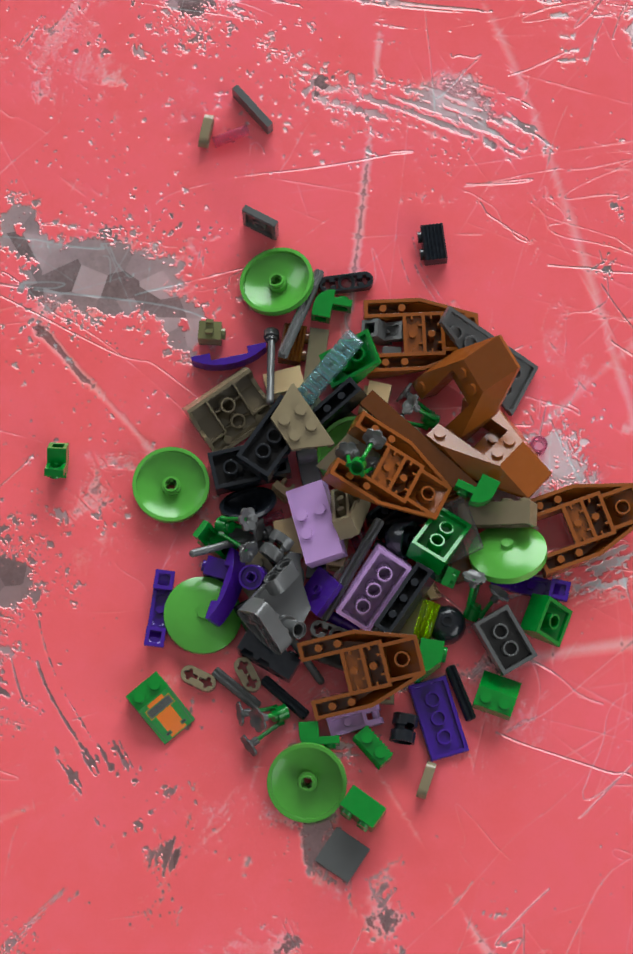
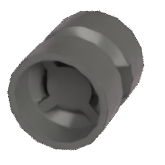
[258,528,294,564]

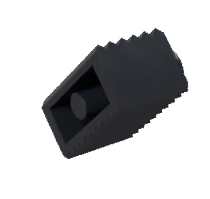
[417,223,448,266]

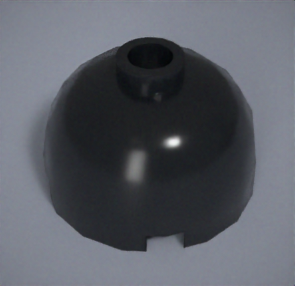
[384,520,420,560]
[427,605,466,645]

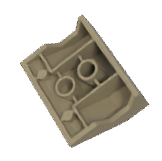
[182,366,272,452]

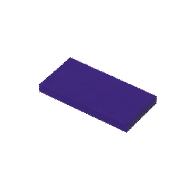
[408,675,469,762]

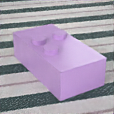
[286,479,348,568]
[335,543,412,631]

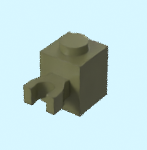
[198,319,226,346]

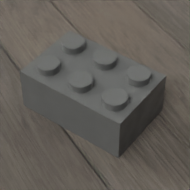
[471,604,538,676]

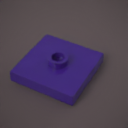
[304,566,344,618]

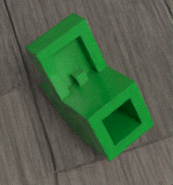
[311,289,353,324]
[44,442,69,479]
[453,474,500,507]
[193,520,238,560]
[435,565,461,589]
[298,721,340,750]

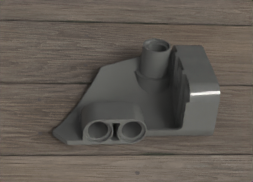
[237,551,311,655]

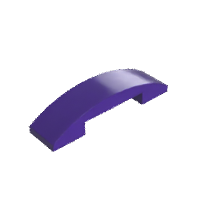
[191,342,267,371]
[205,548,245,627]
[144,569,175,648]
[491,576,571,602]

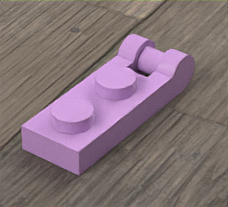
[326,704,384,736]

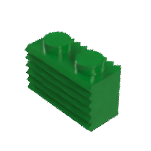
[352,725,393,770]

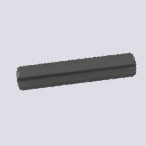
[212,667,261,709]

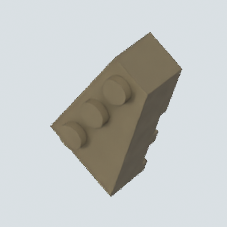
[330,489,372,540]

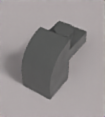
[361,318,403,346]

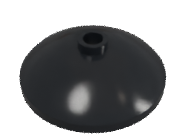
[219,487,277,519]

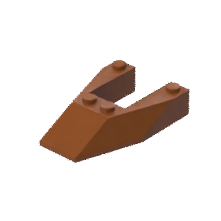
[363,298,479,379]
[412,335,521,442]
[426,397,552,498]
[322,411,452,520]
[531,483,633,579]
[297,629,426,721]

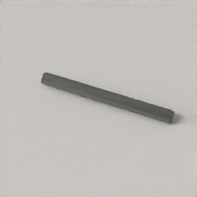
[278,269,324,359]
[319,517,384,622]

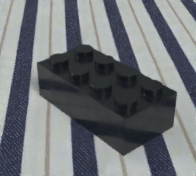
[236,394,291,483]
[208,445,292,495]

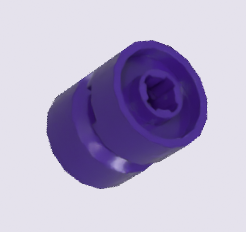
[238,564,269,590]

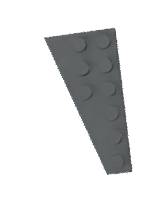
[438,306,538,416]

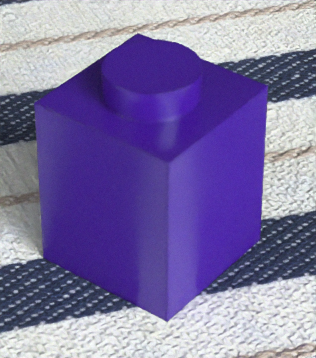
[201,555,228,582]

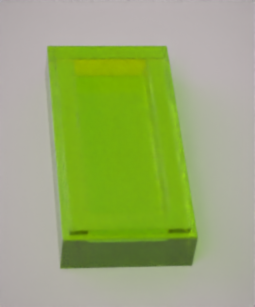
[413,599,440,640]

